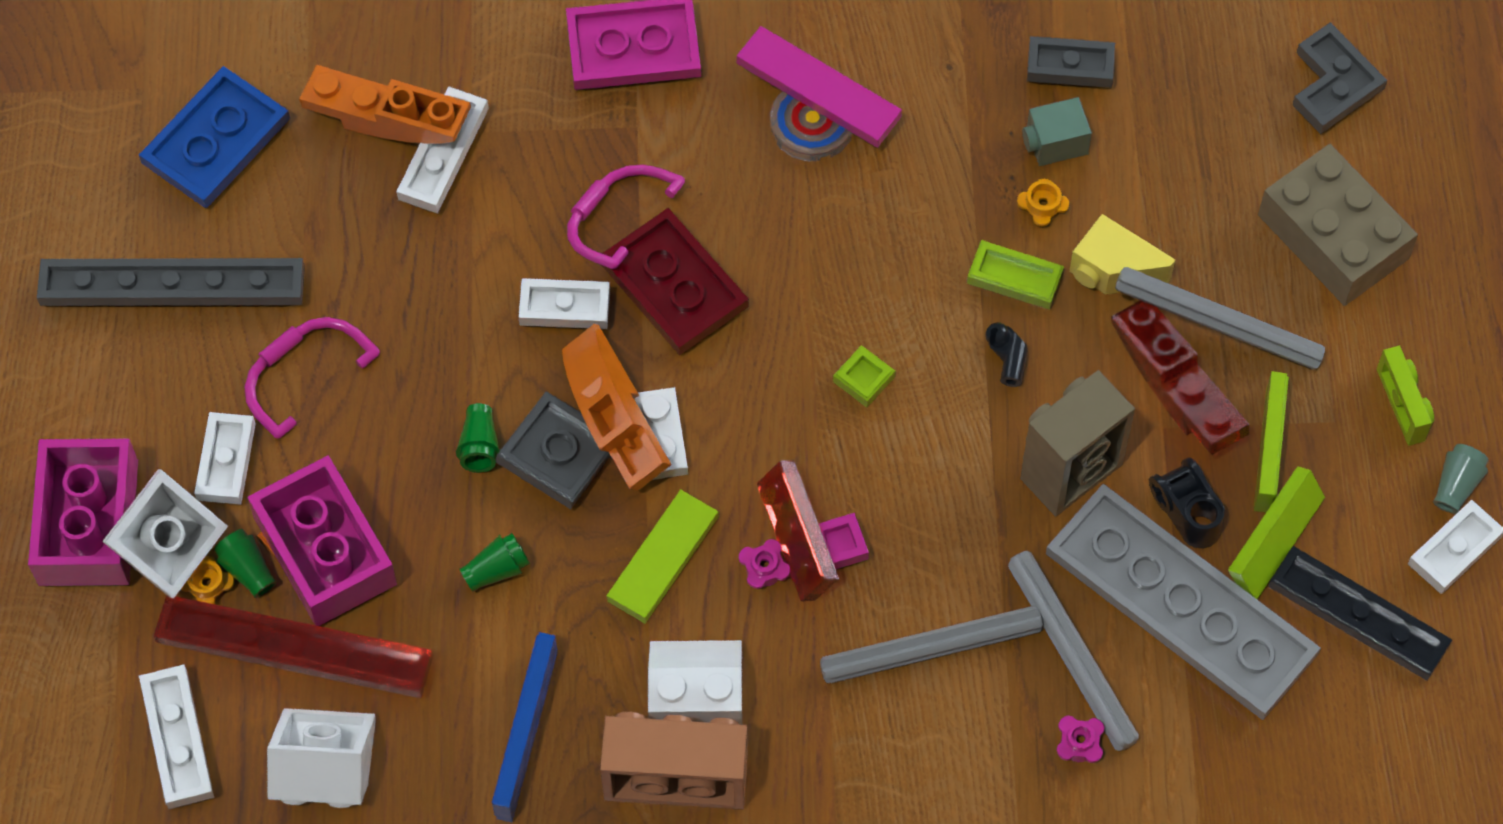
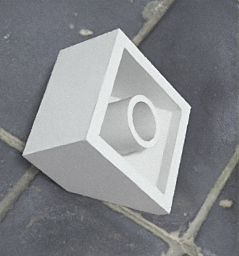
[648,640,742,725]
[267,708,376,808]

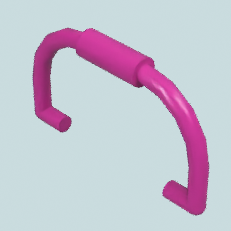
[567,164,685,269]
[244,317,380,439]

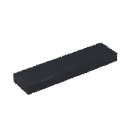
[1268,546,1452,681]

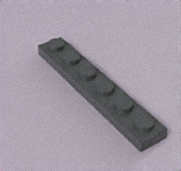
[37,258,305,306]

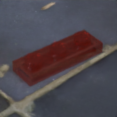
[757,460,839,602]

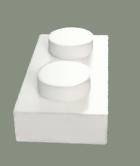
[518,278,610,329]
[634,387,688,480]
[194,412,256,505]
[1408,500,1503,595]

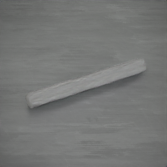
[1115,267,1325,369]
[1008,551,1139,751]
[820,606,1043,683]

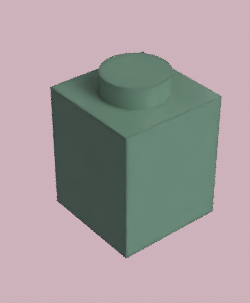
[1022,97,1092,166]

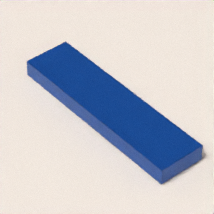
[492,632,558,822]

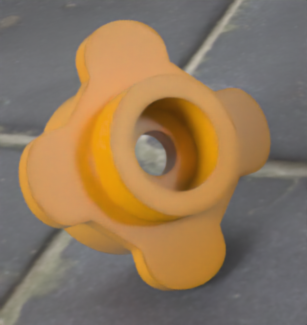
[1017,179,1069,226]
[181,556,234,608]

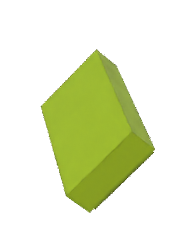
[967,240,1064,310]

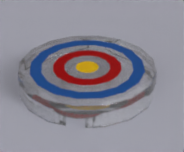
[770,91,853,161]

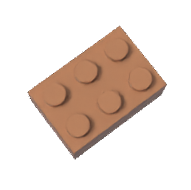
[600,712,748,809]

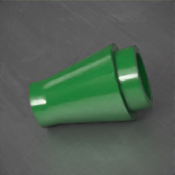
[456,403,500,473]
[214,529,277,598]
[459,533,530,592]

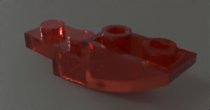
[1111,300,1249,455]

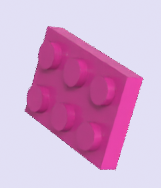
[566,0,701,90]

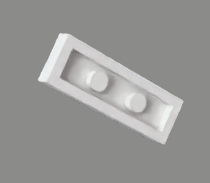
[396,86,489,214]
[139,665,214,809]

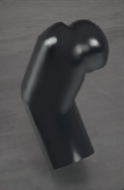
[985,322,1028,387]

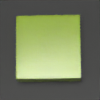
[833,345,895,408]

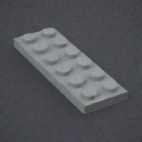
[1046,484,1321,720]

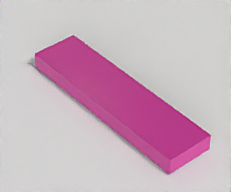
[736,26,902,148]

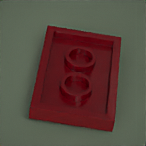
[602,208,749,356]

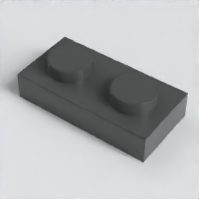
[1027,36,1115,88]

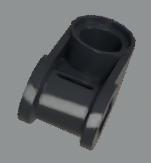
[1149,457,1225,549]

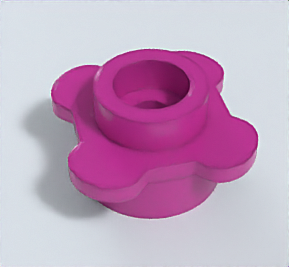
[739,539,790,589]
[1056,716,1104,763]

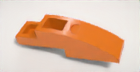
[299,65,471,144]
[562,323,672,491]

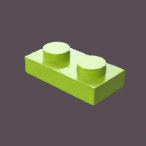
[1376,345,1434,446]

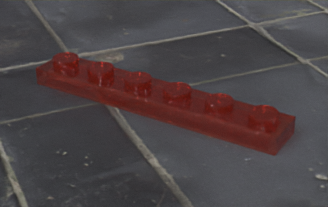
[153,595,433,698]

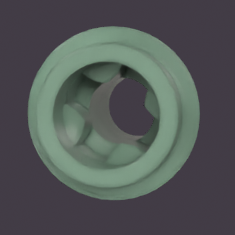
[1433,444,1489,514]

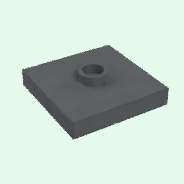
[496,391,611,509]

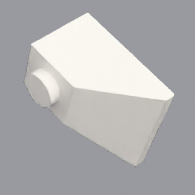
[102,469,228,598]

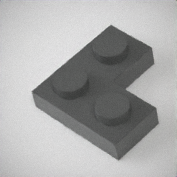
[1292,22,1387,134]

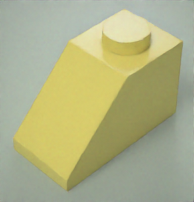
[1069,214,1175,294]

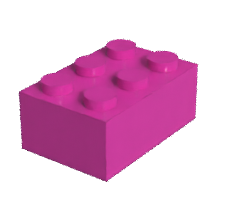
[28,439,138,586]
[248,455,397,627]

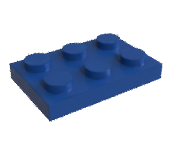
[139,66,290,209]

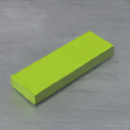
[1253,371,1289,513]
[1228,466,1325,599]
[606,489,719,624]

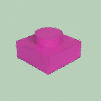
[811,513,869,572]

